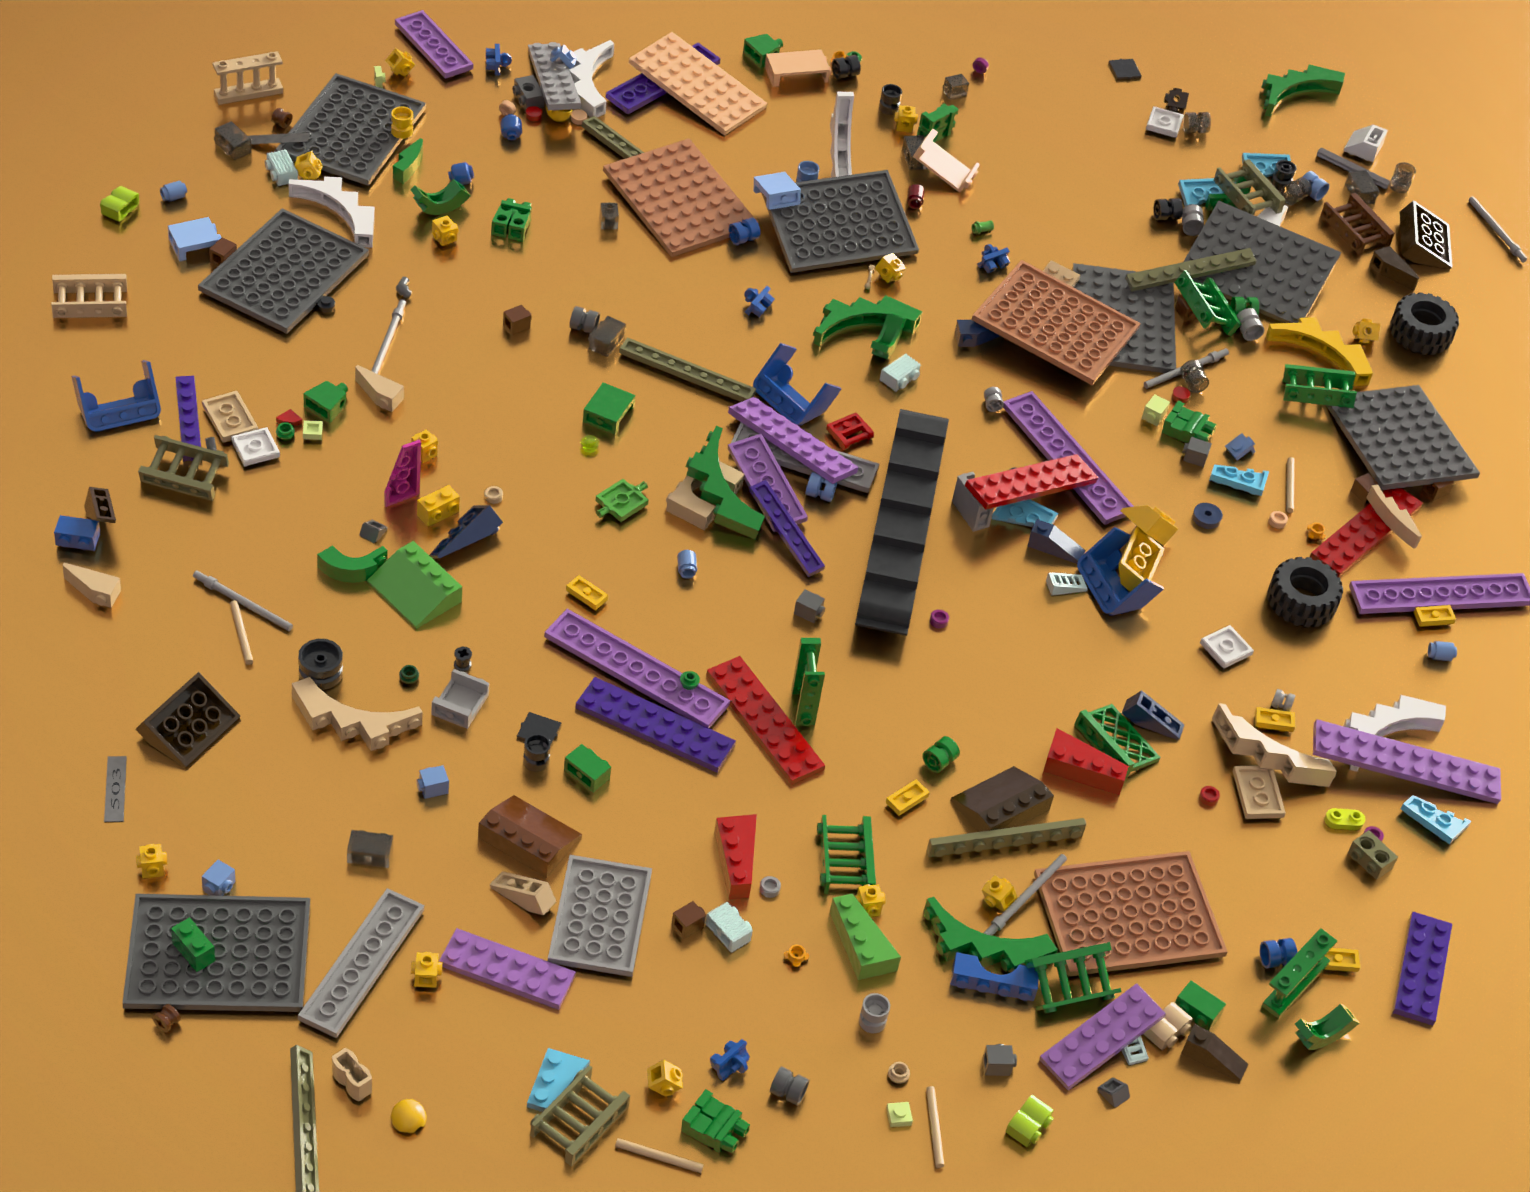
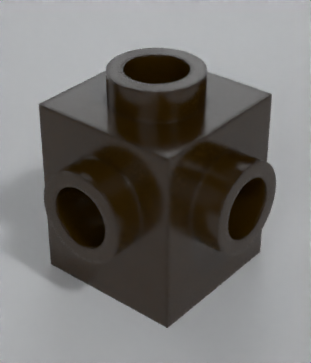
[1164,88,1189,112]

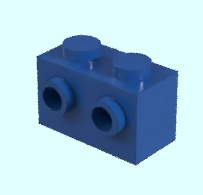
[54,515,100,551]

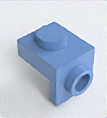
[550,45,577,69]
[1225,433,1256,460]

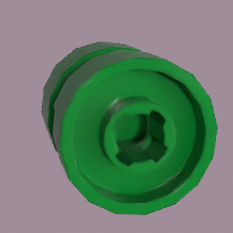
[1230,297,1259,315]
[922,736,960,773]

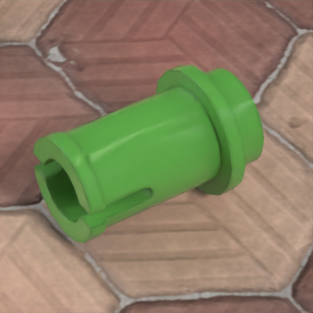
[971,220,994,235]

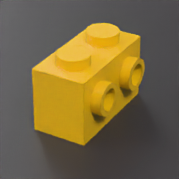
[417,485,460,527]

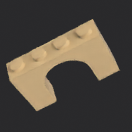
[666,461,744,530]

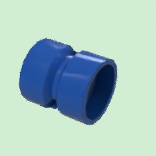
[729,217,760,245]
[1259,938,1297,968]

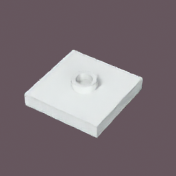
[1146,106,1184,138]
[231,427,280,466]
[1200,625,1254,668]

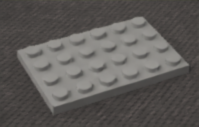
[548,855,652,977]

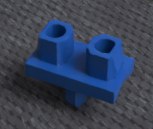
[486,44,512,75]
[977,244,1010,273]
[744,286,775,317]
[710,1039,750,1081]

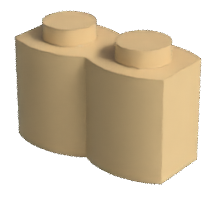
[1143,1002,1193,1050]
[332,1048,372,1101]

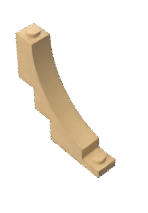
[1212,703,1337,787]

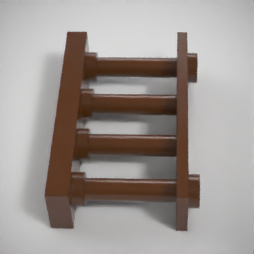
[1321,193,1395,255]

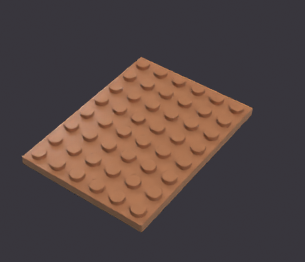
[603,139,759,257]
[971,260,1141,385]
[1034,851,1228,977]

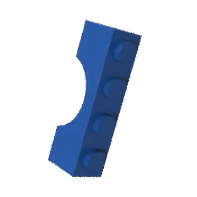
[950,952,1039,1001]

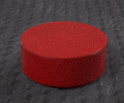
[525,106,542,121]
[1172,386,1190,403]
[1199,786,1220,806]

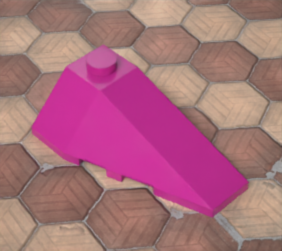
[384,440,421,507]

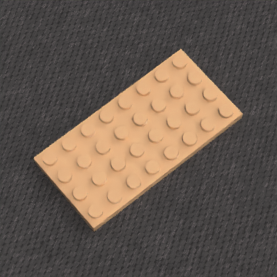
[629,32,767,135]

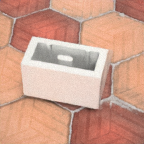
[1343,125,1388,162]

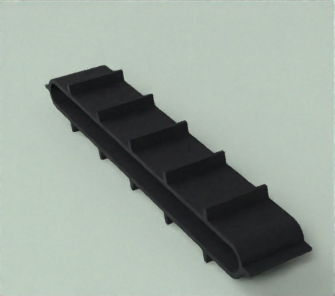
[855,409,949,636]

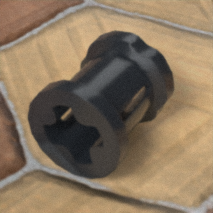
[454,646,472,672]

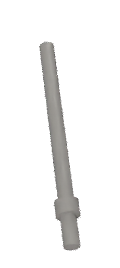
[1468,196,1528,263]
[371,300,406,374]
[1143,348,1229,389]
[193,570,293,631]
[984,854,1067,936]

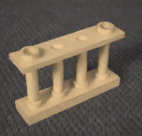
[212,51,283,105]
[51,274,127,318]

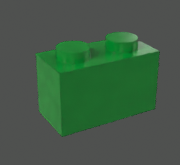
[564,744,611,793]
[171,917,215,972]
[1175,980,1226,1031]

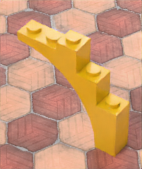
[1266,317,1373,386]

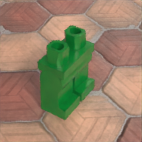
[916,103,959,143]
[491,198,532,242]
[1162,401,1217,443]
[681,1089,750,1153]

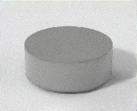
[759,876,781,898]

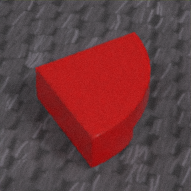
[276,409,303,426]

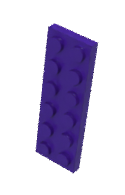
[1393,911,1452,1026]

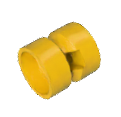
[391,106,413,139]

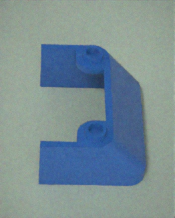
[753,343,841,426]
[71,360,161,431]
[1077,527,1164,615]

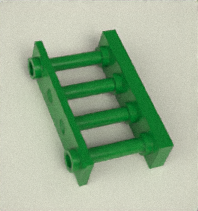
[1174,270,1242,336]
[1283,364,1357,408]
[791,637,825,726]
[817,815,876,894]
[1262,928,1338,1019]
[1025,942,1122,1013]

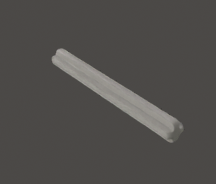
[1317,148,1390,189]

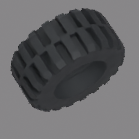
[1390,292,1459,355]
[1267,557,1343,627]

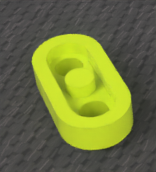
[1324,808,1365,830]

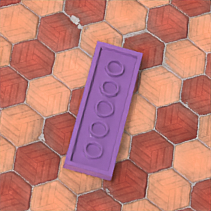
[395,10,473,79]
[728,434,808,532]
[439,928,576,1010]
[1040,983,1166,1090]

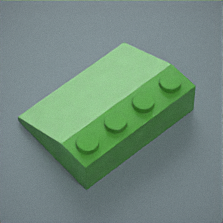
[367,541,462,629]

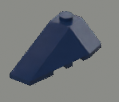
[429,505,503,558]

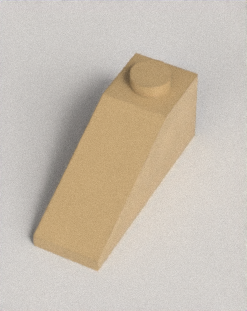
[355,365,404,412]
[63,562,121,608]
[490,871,557,915]

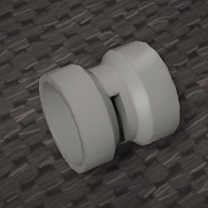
[984,387,1004,412]
[1271,689,1296,712]

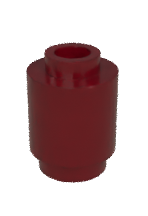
[907,184,924,209]

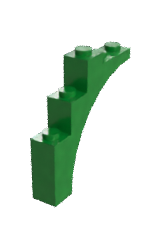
[1261,64,1345,117]
[813,295,923,347]
[685,425,765,539]
[923,896,1058,974]

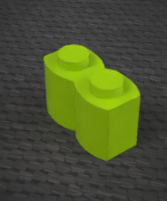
[100,186,139,222]
[1005,1095,1054,1147]

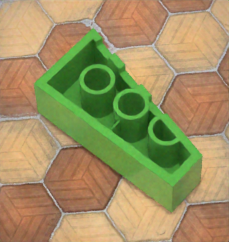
[830,893,901,980]

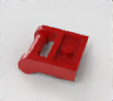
[826,412,874,450]

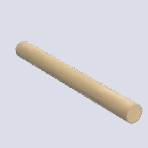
[1287,457,1294,513]
[230,600,253,665]
[926,1086,944,1168]
[615,1138,704,1173]

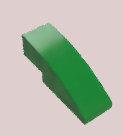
[393,138,423,184]

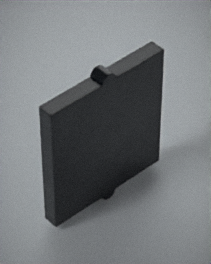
[1108,58,1142,80]
[517,712,562,745]

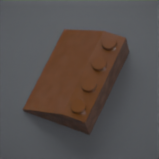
[478,795,582,878]

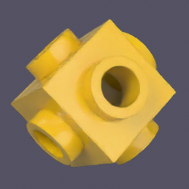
[385,48,415,77]
[894,105,918,133]
[295,151,322,180]
[432,215,459,246]
[875,253,906,283]
[1352,319,1380,344]
[411,430,438,464]
[136,844,168,879]
[982,875,1018,912]
[855,884,886,917]
[411,952,442,988]
[647,1060,683,1097]

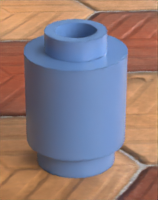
[160,180,187,202]
[677,550,697,578]
[1427,641,1457,661]

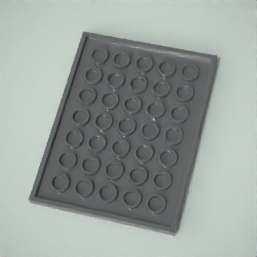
[276,73,426,186]
[761,170,919,273]
[1183,201,1341,323]
[198,208,369,333]
[1072,263,1176,373]
[1326,385,1480,490]
[122,894,310,1012]

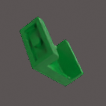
[583,382,636,435]

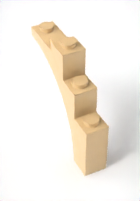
[292,677,423,751]

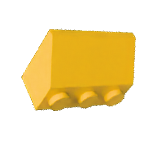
[1120,505,1178,546]
[1118,526,1164,592]

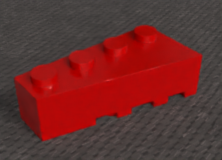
[1043,728,1129,795]
[714,814,757,900]

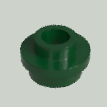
[399,665,419,684]

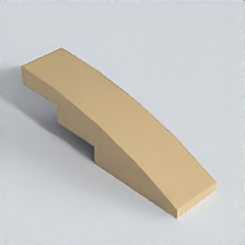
[1367,485,1422,549]

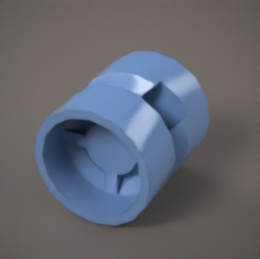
[796,161,820,182]
[1298,171,1330,201]
[806,472,837,502]

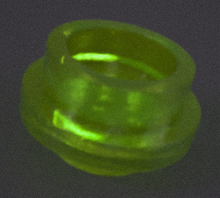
[581,435,599,452]

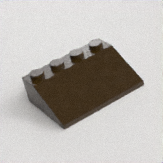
[1399,200,1452,269]
[135,672,241,768]
[950,766,1054,832]

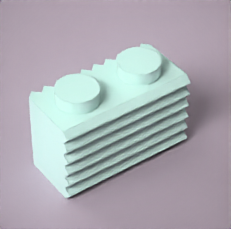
[265,149,298,186]
[880,353,921,391]
[705,902,753,953]

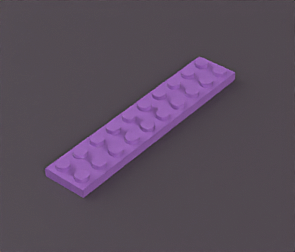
[1003,391,1134,525]
[1349,573,1530,614]
[544,609,730,728]
[1313,719,1501,804]

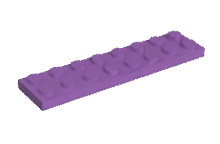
[728,397,859,484]

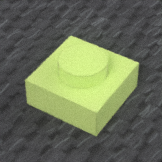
[374,66,386,89]
[303,421,323,440]
[886,1102,913,1127]

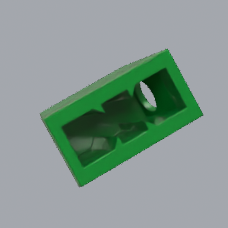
[743,34,783,68]
[303,381,348,423]

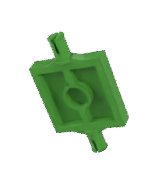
[595,479,649,522]

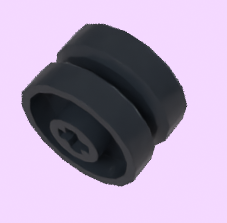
[298,639,343,690]

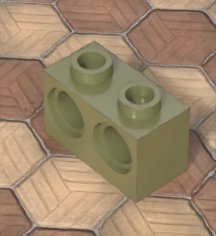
[1348,830,1398,880]

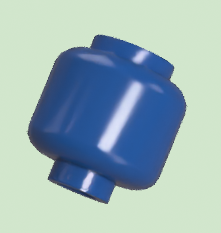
[500,114,522,140]
[448,162,474,185]

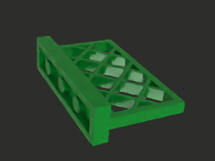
[1074,704,1161,778]

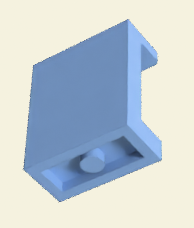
[753,172,801,210]
[168,217,221,262]

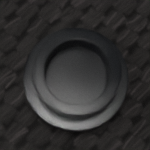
[317,296,335,312]

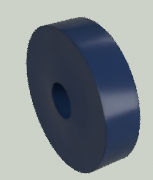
[1192,503,1223,529]

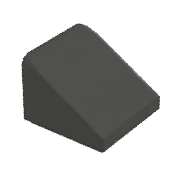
[359,519,388,543]
[1097,1077,1130,1107]

